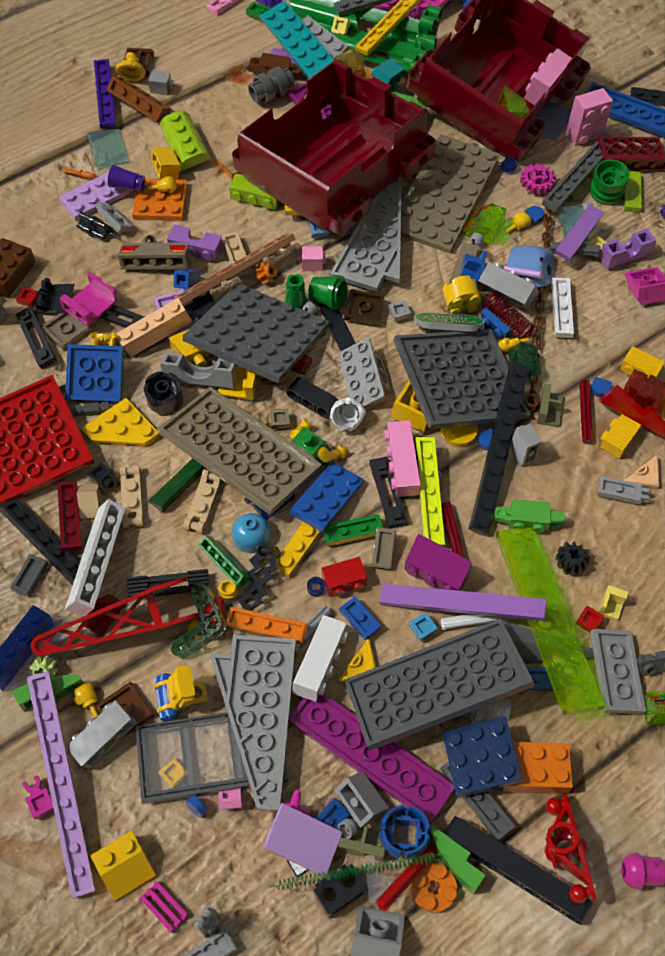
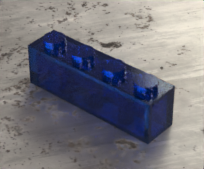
[0,605,55,692]

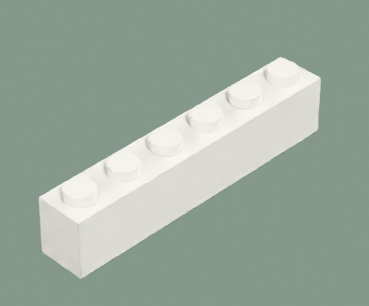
[65,499,125,617]

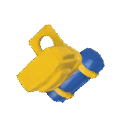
[153,665,208,721]

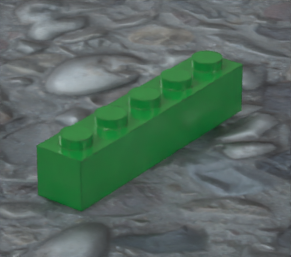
[198,535,250,586]

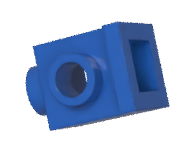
[173,269,200,290]

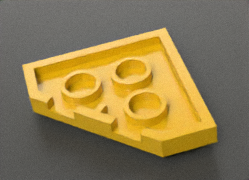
[81,398,160,447]

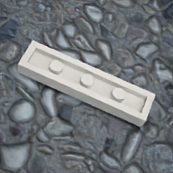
[551,277,574,338]

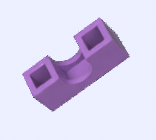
[167,224,223,262]
[599,229,656,270]

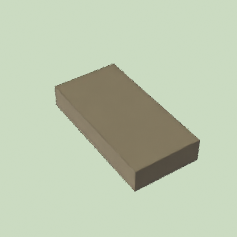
[371,527,396,570]

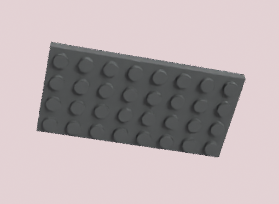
[344,619,534,751]

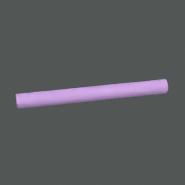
[484,263,543,279]

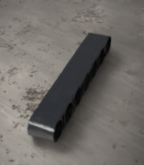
[444,816,594,925]

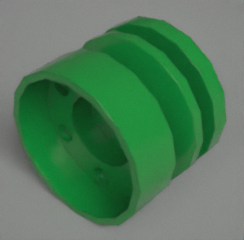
[590,159,629,205]

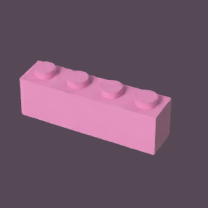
[384,420,420,497]

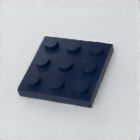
[442,716,523,798]

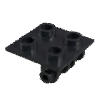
[35,278,75,313]

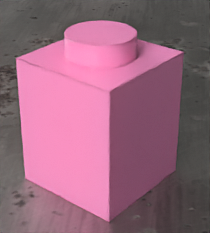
[302,246,326,271]

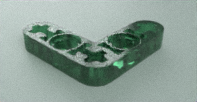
[171,583,226,659]

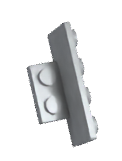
[339,337,390,408]

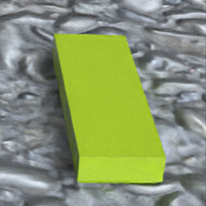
[624,171,642,212]

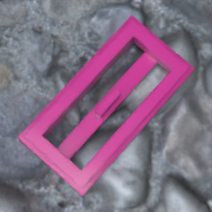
[140,881,189,933]

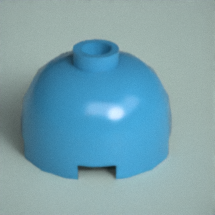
[232,513,271,553]

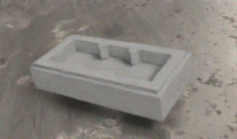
[184,928,238,956]

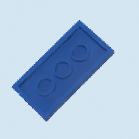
[290,462,364,533]

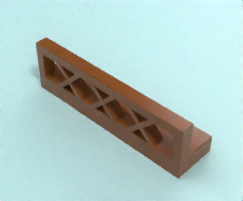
[107,76,171,122]

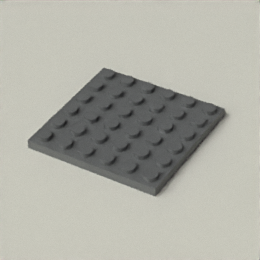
[183,283,329,383]
[393,329,531,429]

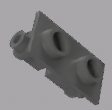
[636,651,665,676]

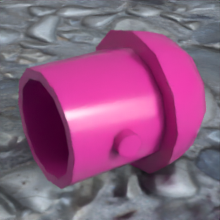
[621,852,665,890]

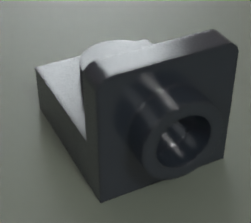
[87,463,120,495]

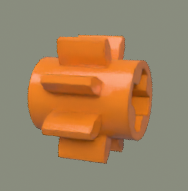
[255,262,277,284]

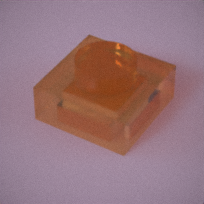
[224,64,245,80]

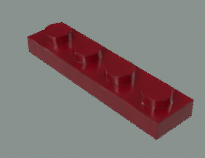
[57,481,82,552]

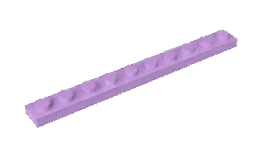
[27,671,96,898]

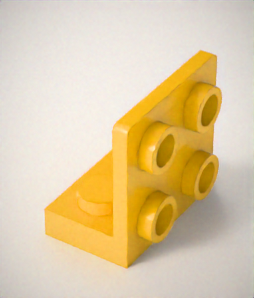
[218,366,259,400]

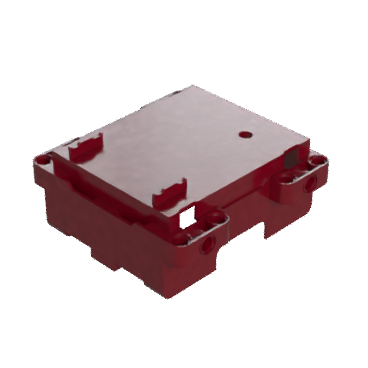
[405,0,591,161]
[232,60,436,234]

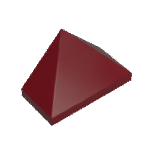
[85,594,125,637]

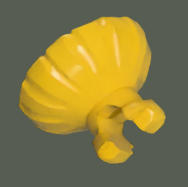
[116,52,145,81]

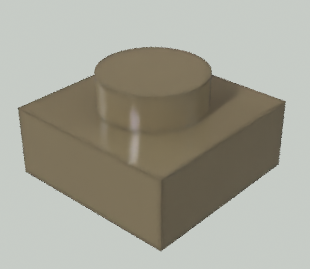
[270,408,290,429]

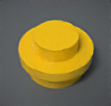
[218,580,238,600]

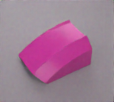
[624,267,665,306]

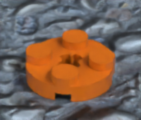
[410,864,457,913]

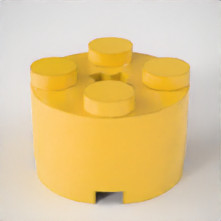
[442,276,482,314]

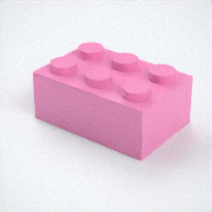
[524,48,572,105]
[566,88,613,146]

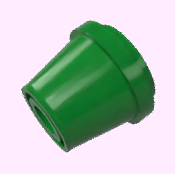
[308,275,348,310]

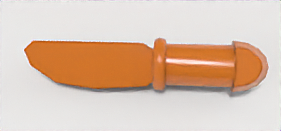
[62,168,96,179]

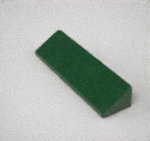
[148,458,207,513]

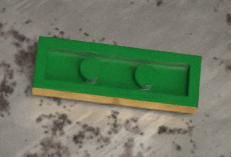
[323,514,383,547]

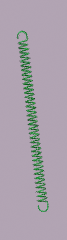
[268,852,443,890]

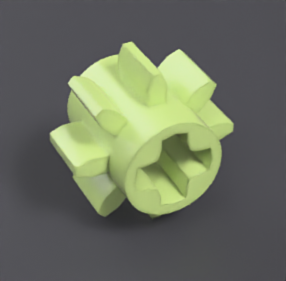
[30,655,58,677]

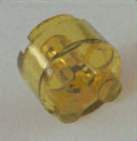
[334,49,366,77]

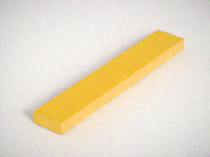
[355,0,421,57]

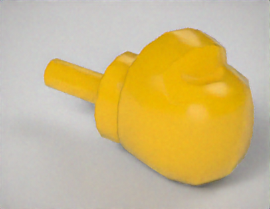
[148,176,177,193]
[505,211,531,234]
[498,337,529,353]
[73,683,99,718]

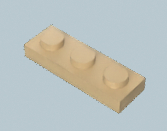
[221,231,252,277]

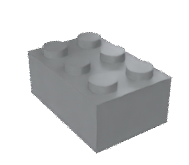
[478,262,539,310]

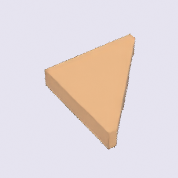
[624,455,659,489]

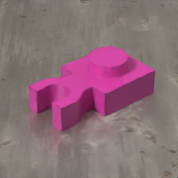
[22,775,54,820]

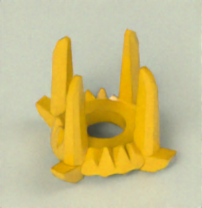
[88,332,122,346]

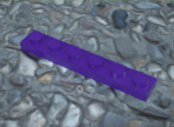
[94,59,116,129]

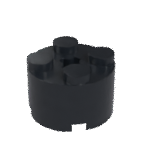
[144,371,183,416]

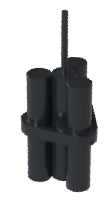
[76,211,122,241]

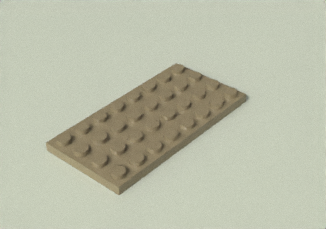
[401,134,500,253]
[158,387,322,515]

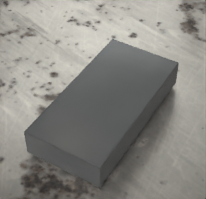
[10,554,49,597]

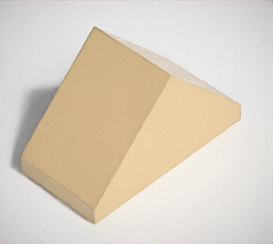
[77,484,101,521]

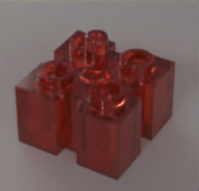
[623,369,665,412]

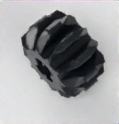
[555,541,591,576]

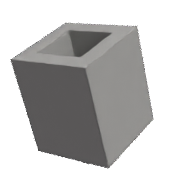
[148,70,173,95]

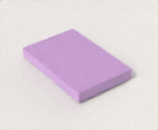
[263,803,342,877]

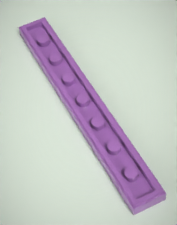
[380,584,546,621]

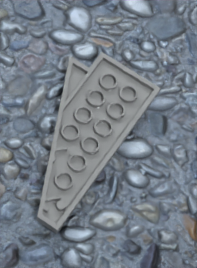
[330,177,402,292]
[211,635,296,812]

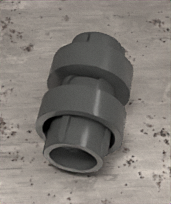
[248,66,294,104]

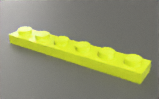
[415,437,445,547]

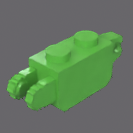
[494,499,566,533]

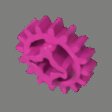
[520,163,556,195]

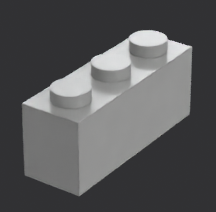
[66,700,138,769]

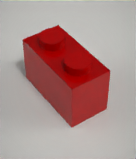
[321,556,367,597]

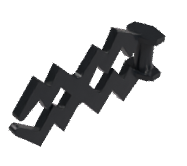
[238,544,281,610]

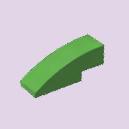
[12,675,84,712]
[428,825,485,894]

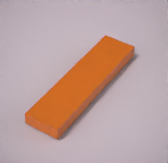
[225,607,308,645]

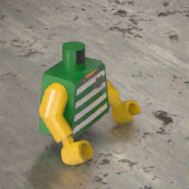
[290,419,349,468]

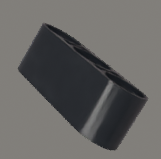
[286,377,338,419]

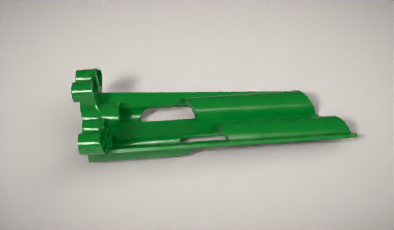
[289,0,443,73]

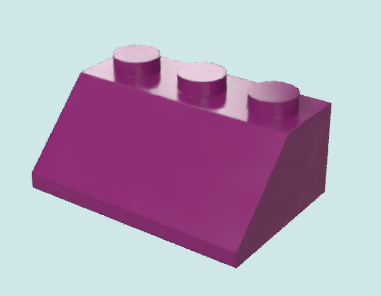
[404,534,473,591]

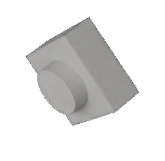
[388,300,411,322]

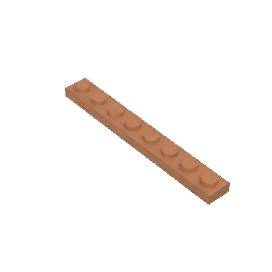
[173,233,296,306]

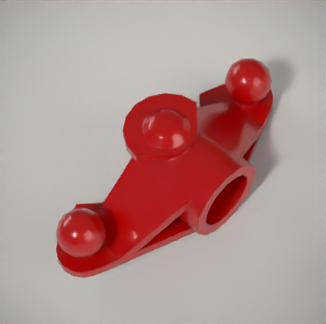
[544,793,597,904]

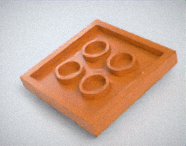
[132,179,188,221]

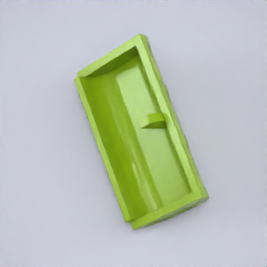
[160,110,211,171]

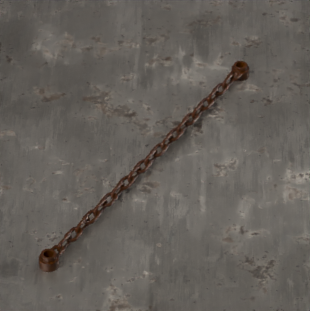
[524,192,553,411]

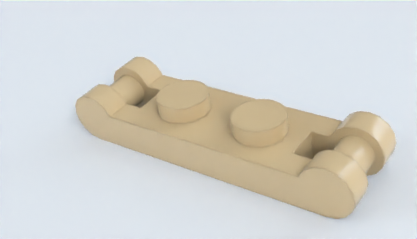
[120,465,144,529]
[183,469,222,534]

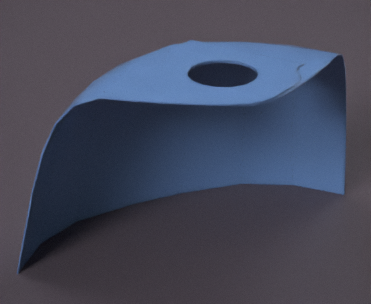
[507,245,555,287]

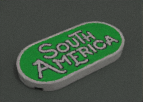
[413,312,485,332]

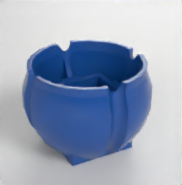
[379,805,431,859]

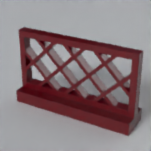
[598,136,665,172]

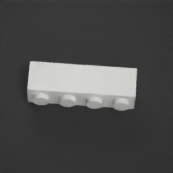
[292,615,348,702]

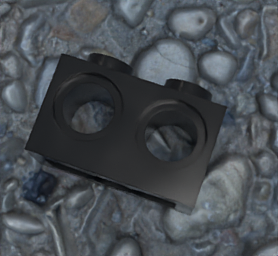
[313,864,367,919]

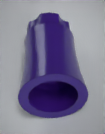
[107,164,146,192]

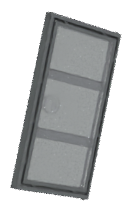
[134,712,288,804]

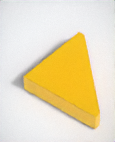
[338,639,375,684]

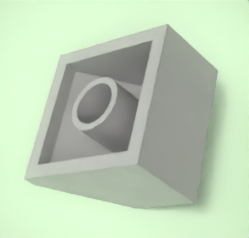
[350,906,405,956]

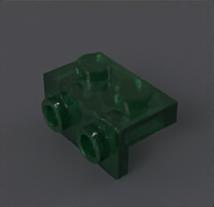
[508,342,542,378]

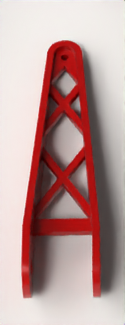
[31,576,200,656]

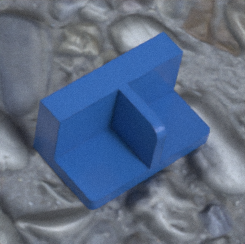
[460,250,487,285]

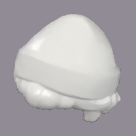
[330,397,366,432]

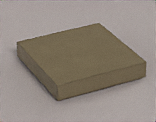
[41,312,91,351]

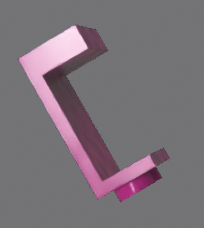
[60,272,118,327]

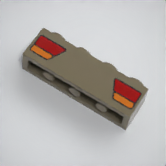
[117,242,192,270]

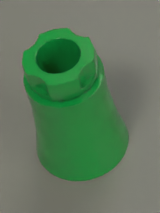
[284,274,308,310]

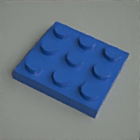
[65,344,124,402]

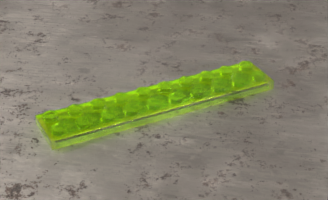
[495,527,605,716]

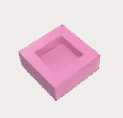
[218,788,242,810]

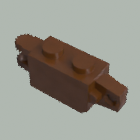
[247,53,302,78]

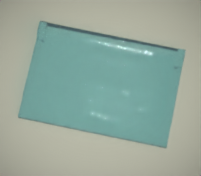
[87,129,130,170]

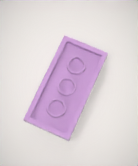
[58,172,133,221]

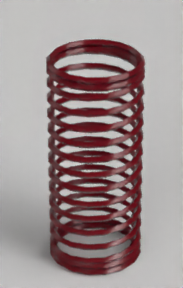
[482,292,534,339]

